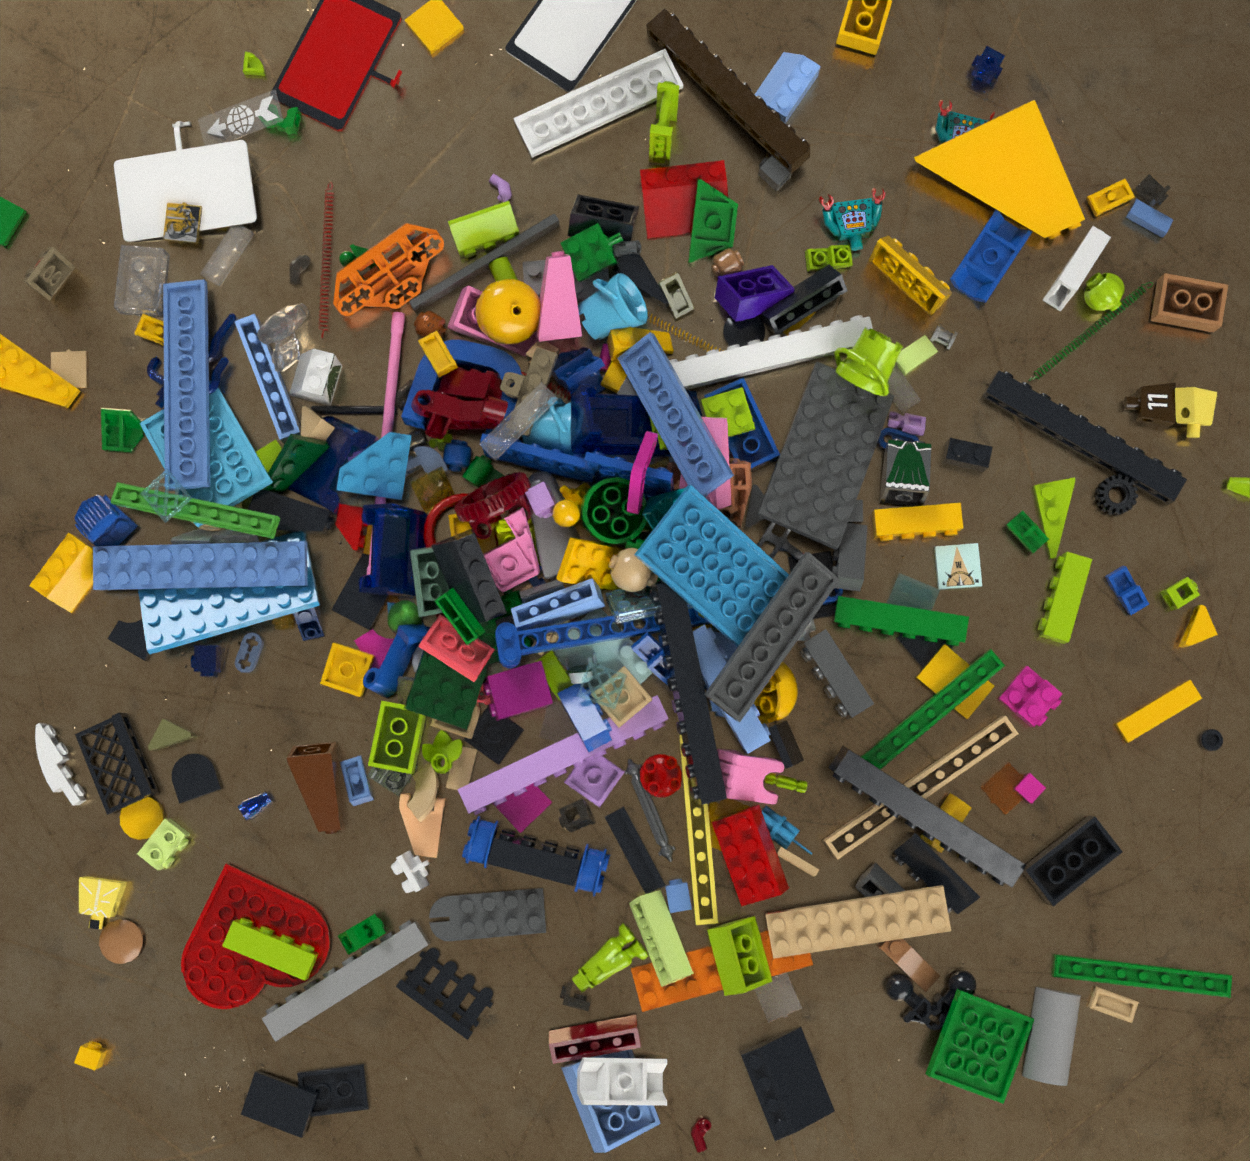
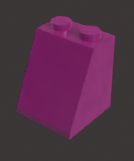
[483,661,553,721]

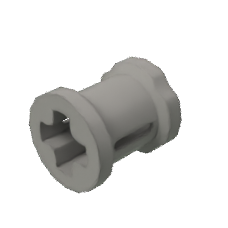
[930,324,958,350]

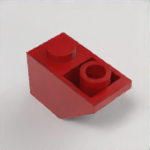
[335,504,370,553]

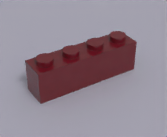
[549,1015,641,1064]

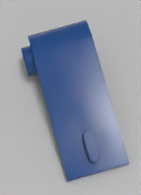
[363,633,418,698]

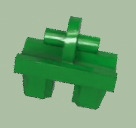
[1006,510,1049,554]

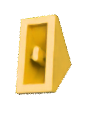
[1179,605,1218,648]

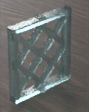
[140,469,192,522]
[577,662,627,709]

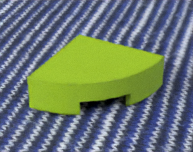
[243,52,265,76]

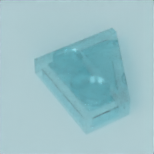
[887,573,940,610]

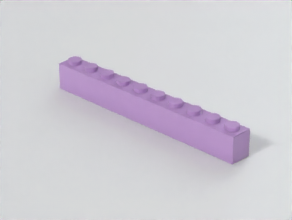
[457,695,669,816]

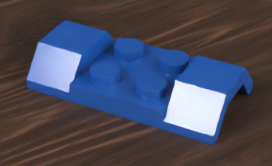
[950,210,1032,303]

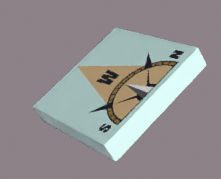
[934,543,982,590]

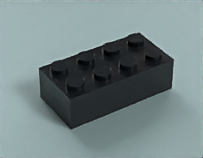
[1022,816,1123,907]

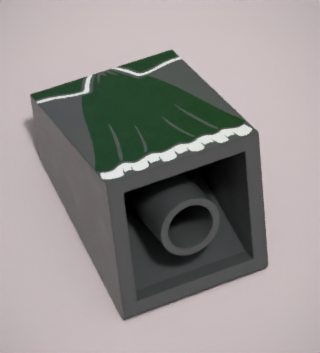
[879,439,931,507]

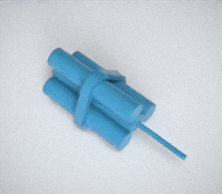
[762,805,812,855]

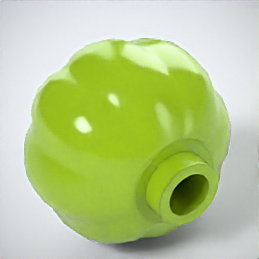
[1084,272,1125,311]

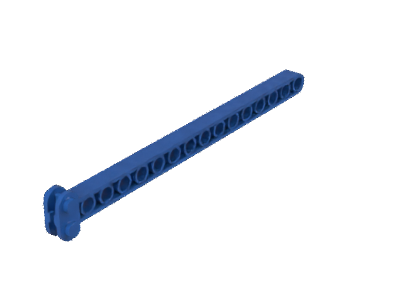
[495,588,843,668]

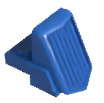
[552,347,605,404]
[74,494,138,546]

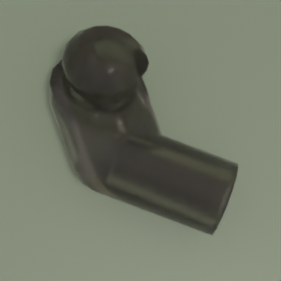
[290,255,311,285]

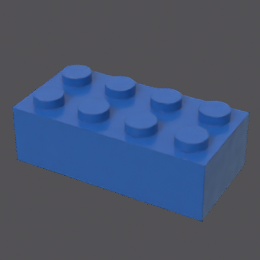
[704,377,780,472]

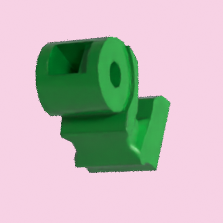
[258,104,302,135]

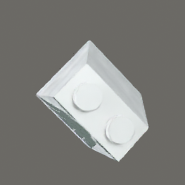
[289,349,342,406]

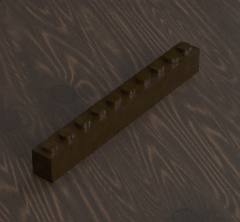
[646,8,810,174]

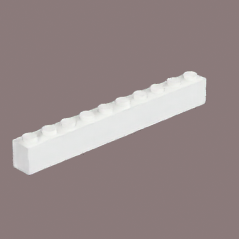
[669,315,873,390]

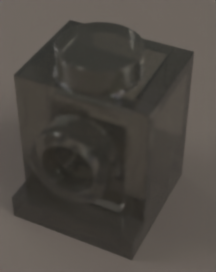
[559,799,596,833]

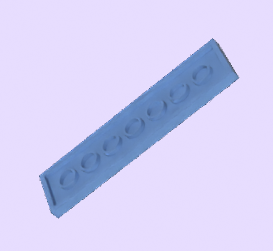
[618,332,734,497]

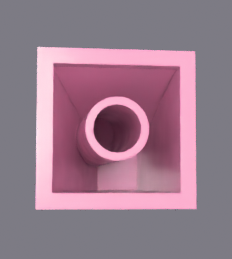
[534,251,582,342]

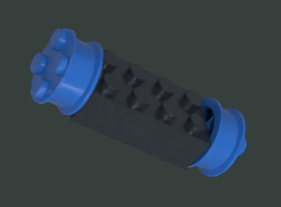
[462,816,610,897]

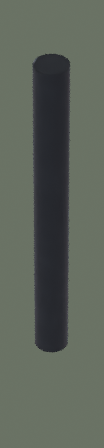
[311,406,398,414]

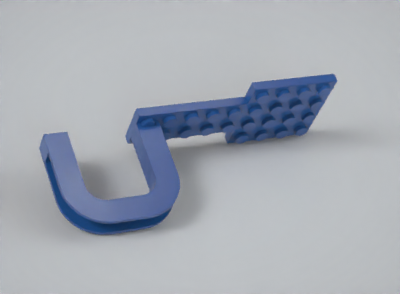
[401,340,674,502]

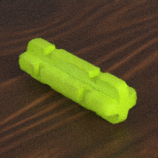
[764,772,808,793]

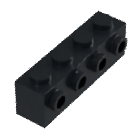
[760,264,848,335]

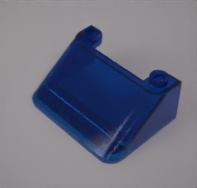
[288,416,379,516]
[359,503,427,597]

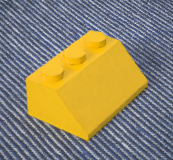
[29,533,93,613]

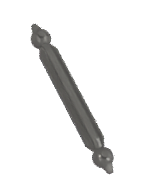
[624,759,676,862]

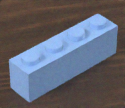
[511,578,605,631]

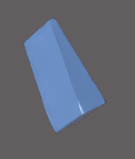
[340,755,374,806]

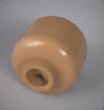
[711,248,744,277]

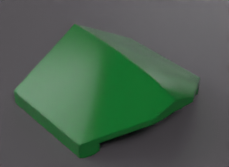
[101,408,144,452]

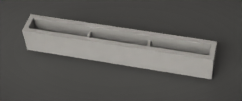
[262,920,430,1042]

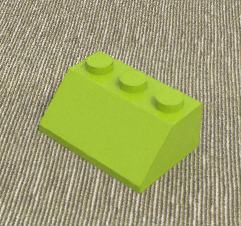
[448,201,519,258]
[707,916,772,996]

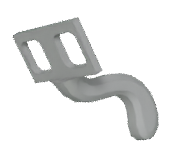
[757,522,804,561]

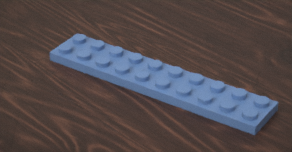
[163,279,210,491]
[93,541,308,590]

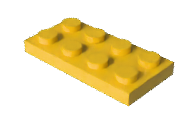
[556,537,626,592]

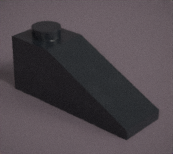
[613,254,668,310]

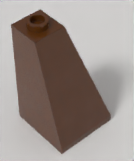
[287,742,343,834]

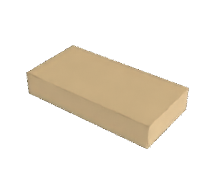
[446,747,478,791]
[776,846,819,877]
[1088,986,1139,1023]

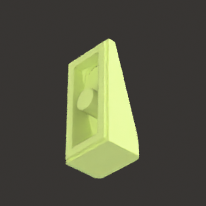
[895,335,938,377]

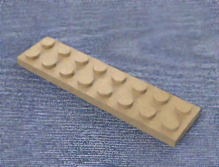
[765,885,951,959]

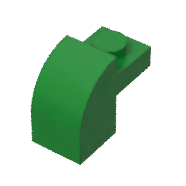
[338,914,386,955]

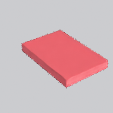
[418,614,495,682]

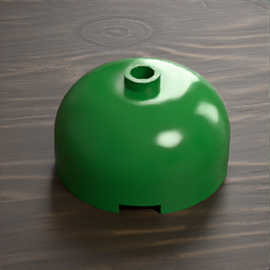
[581,477,647,544]

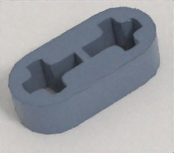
[235,632,264,673]

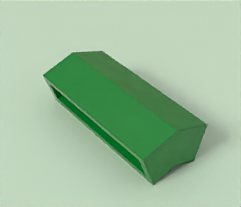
[435,588,485,645]

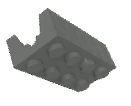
[799,629,874,719]

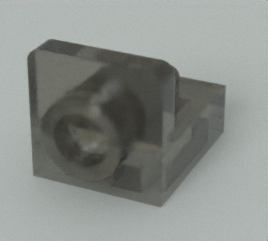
[1133,174,1171,207]
[560,981,591,1011]

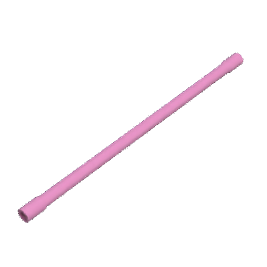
[365,312,405,588]

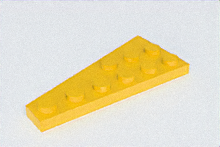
[0,334,81,408]

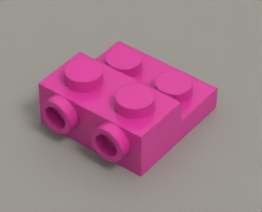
[997,666,1062,727]

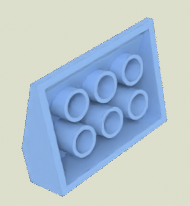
[561,1049,661,1153]

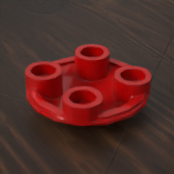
[640,754,682,798]

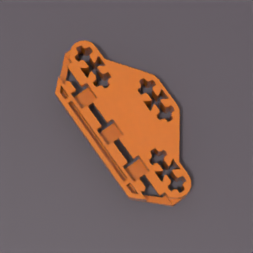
[333,223,444,316]

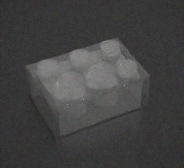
[114,245,170,318]

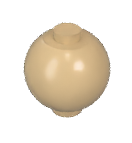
[608,548,658,592]

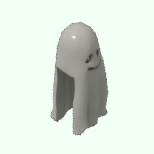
[528,471,581,581]

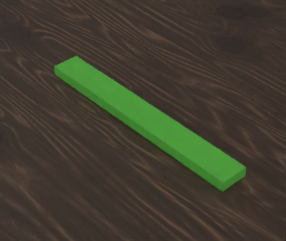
[110,482,280,539]

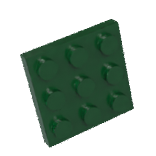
[404,650,488,730]

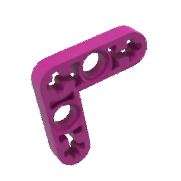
[627,431,658,514]

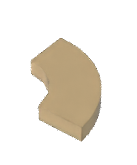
[407,762,439,822]

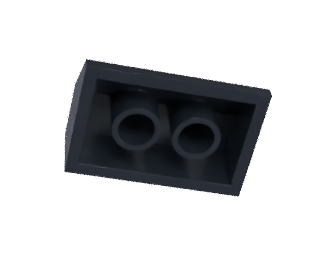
[567,194,639,242]

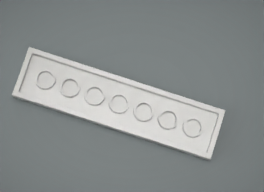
[513,49,683,158]

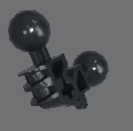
[886,970,977,1030]

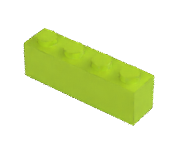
[1038,552,1092,644]
[222,918,319,981]

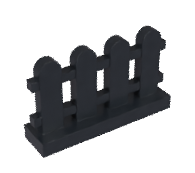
[396,948,493,1040]

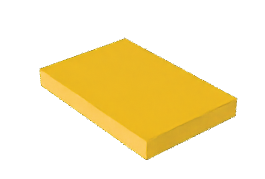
[916,644,995,719]

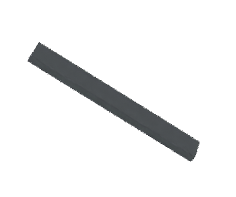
[410,214,560,313]

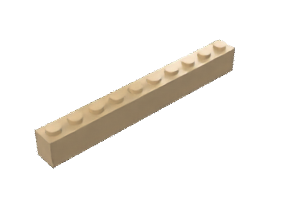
[822,716,1019,860]

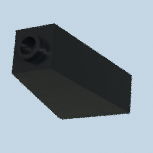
[248,489,335,534]

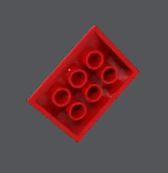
[640,160,728,239]

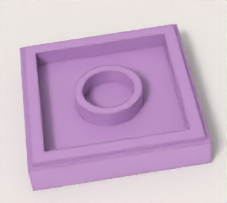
[564,755,624,808]

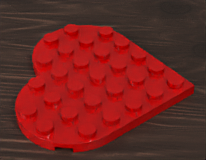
[181,863,330,1009]

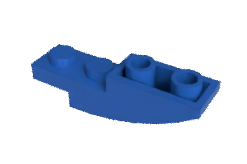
[631,632,706,689]

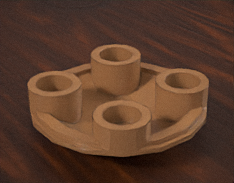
[99,919,143,964]

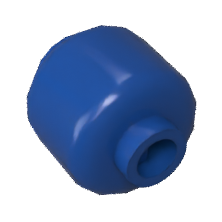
[443,440,472,472]

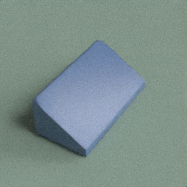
[1126,199,1173,238]

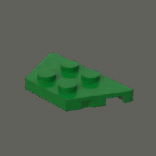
[688,179,738,263]

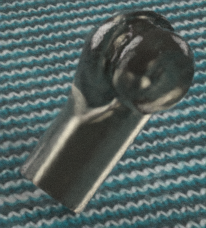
[397,379,413,410]

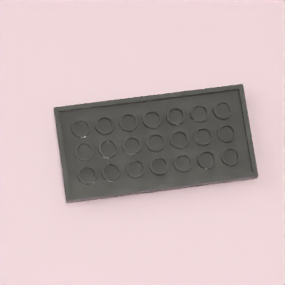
[757,361,894,550]

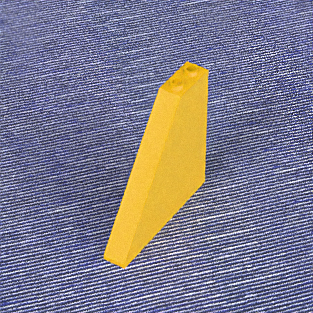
[913,100,1085,240]

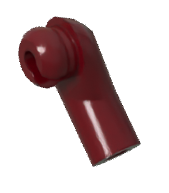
[691,1118,712,1153]

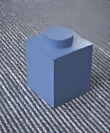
[665,878,692,913]

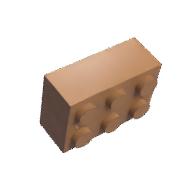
[1151,273,1228,333]

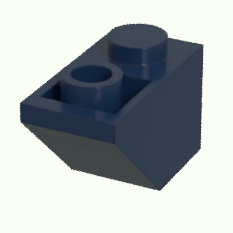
[293,606,324,641]

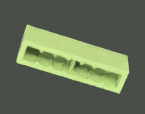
[629,890,694,987]

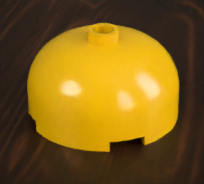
[475,279,541,345]
[753,662,798,724]

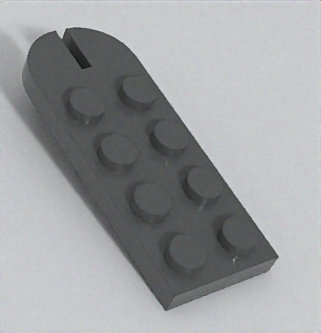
[429,888,546,941]

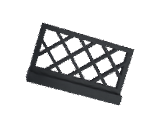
[75,712,159,815]

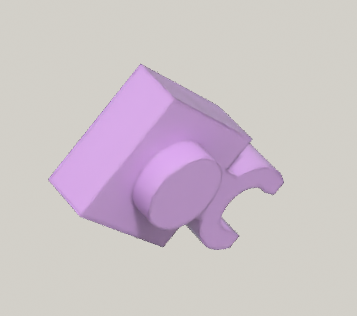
[887,411,926,436]

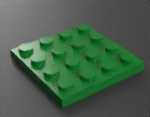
[925,989,1034,1104]

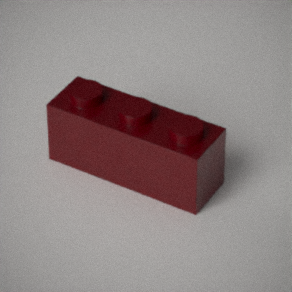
[438,367,503,401]

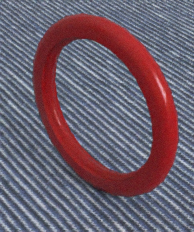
[423,493,502,547]

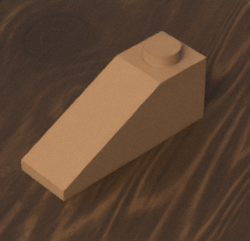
[876,939,940,992]

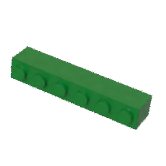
[833,596,969,646]

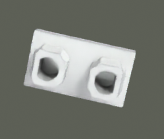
[391,850,430,893]

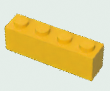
[872,503,963,541]

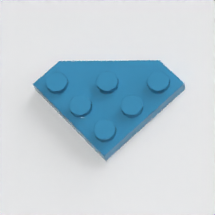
[336,432,411,500]

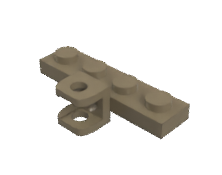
[500,347,558,437]

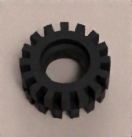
[1095,475,1138,515]

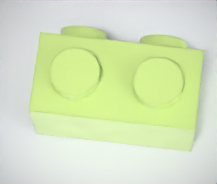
[137,818,191,870]

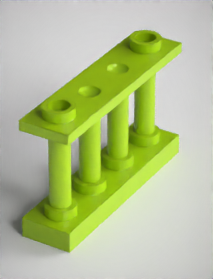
[649,81,680,166]

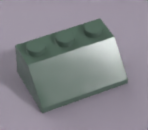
[410,547,449,617]

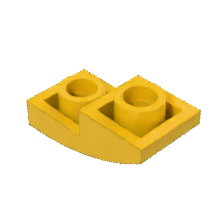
[600,360,627,393]

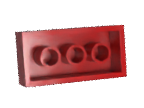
[711,805,789,906]

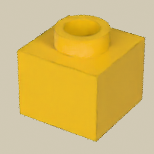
[74,1041,107,1070]

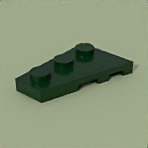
[264,434,330,493]

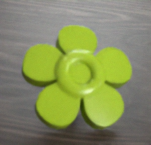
[429,430,453,451]

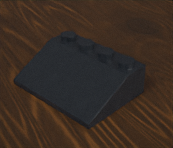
[739,1026,835,1141]

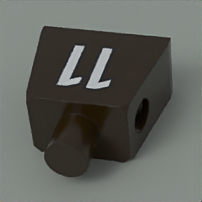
[1123,383,1176,427]

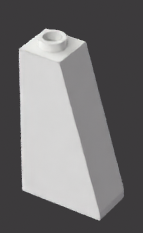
[1043,226,1111,311]

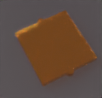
[980,762,1024,815]

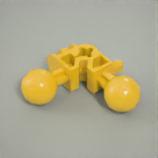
[552,483,607,544]

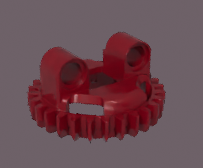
[454,472,533,539]

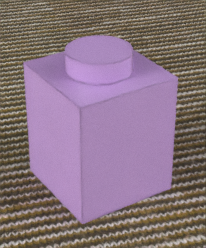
[525,481,557,518]

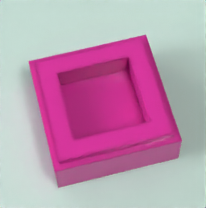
[1014,773,1046,804]

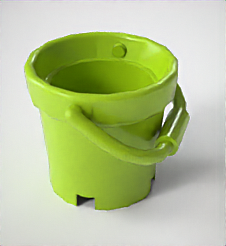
[834,327,903,396]

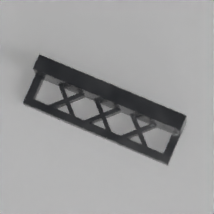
[605,807,666,894]

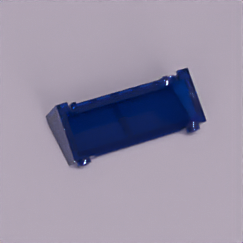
[571,384,702,457]

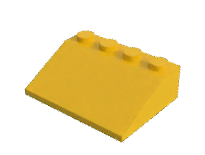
[869,236,952,316]

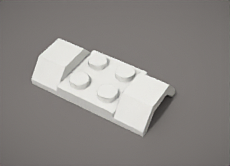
[577,1058,667,1106]

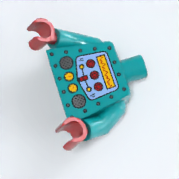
[936,100,995,144]
[819,188,886,251]

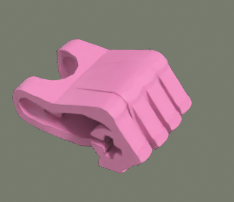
[717,749,785,804]

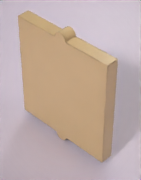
[51,349,87,388]

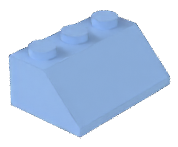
[754,52,821,124]

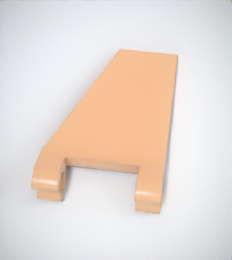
[399,792,446,858]

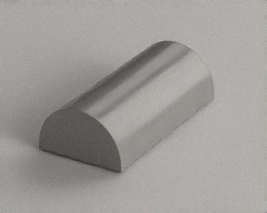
[1022,987,1081,1086]

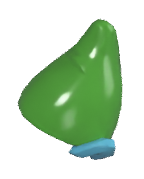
[387,600,424,634]

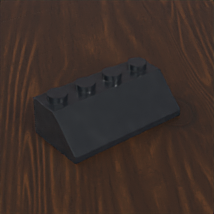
[431,529,507,623]
[890,832,980,915]

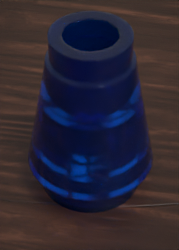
[237,792,272,821]

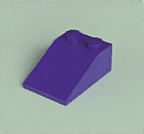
[714,265,795,322]

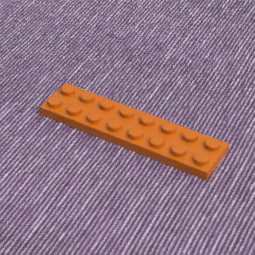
[631,930,813,1012]

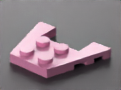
[483,507,540,592]

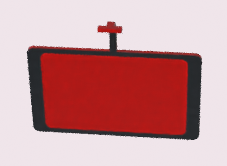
[270,0,402,131]

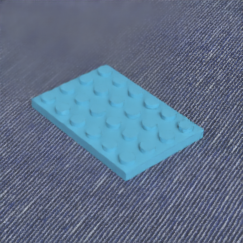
[139,379,273,527]

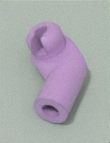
[489,174,512,203]

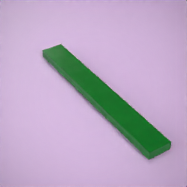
[860,649,1005,770]
[1052,954,1232,998]

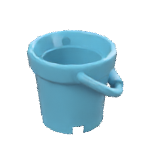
[578,273,648,340]
[522,397,587,456]

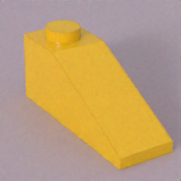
[607,327,674,361]

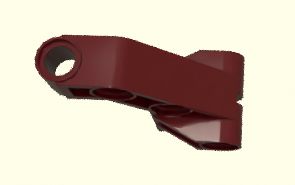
[411,389,508,439]

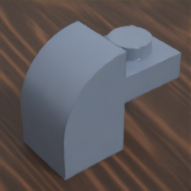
[405,446,450,482]

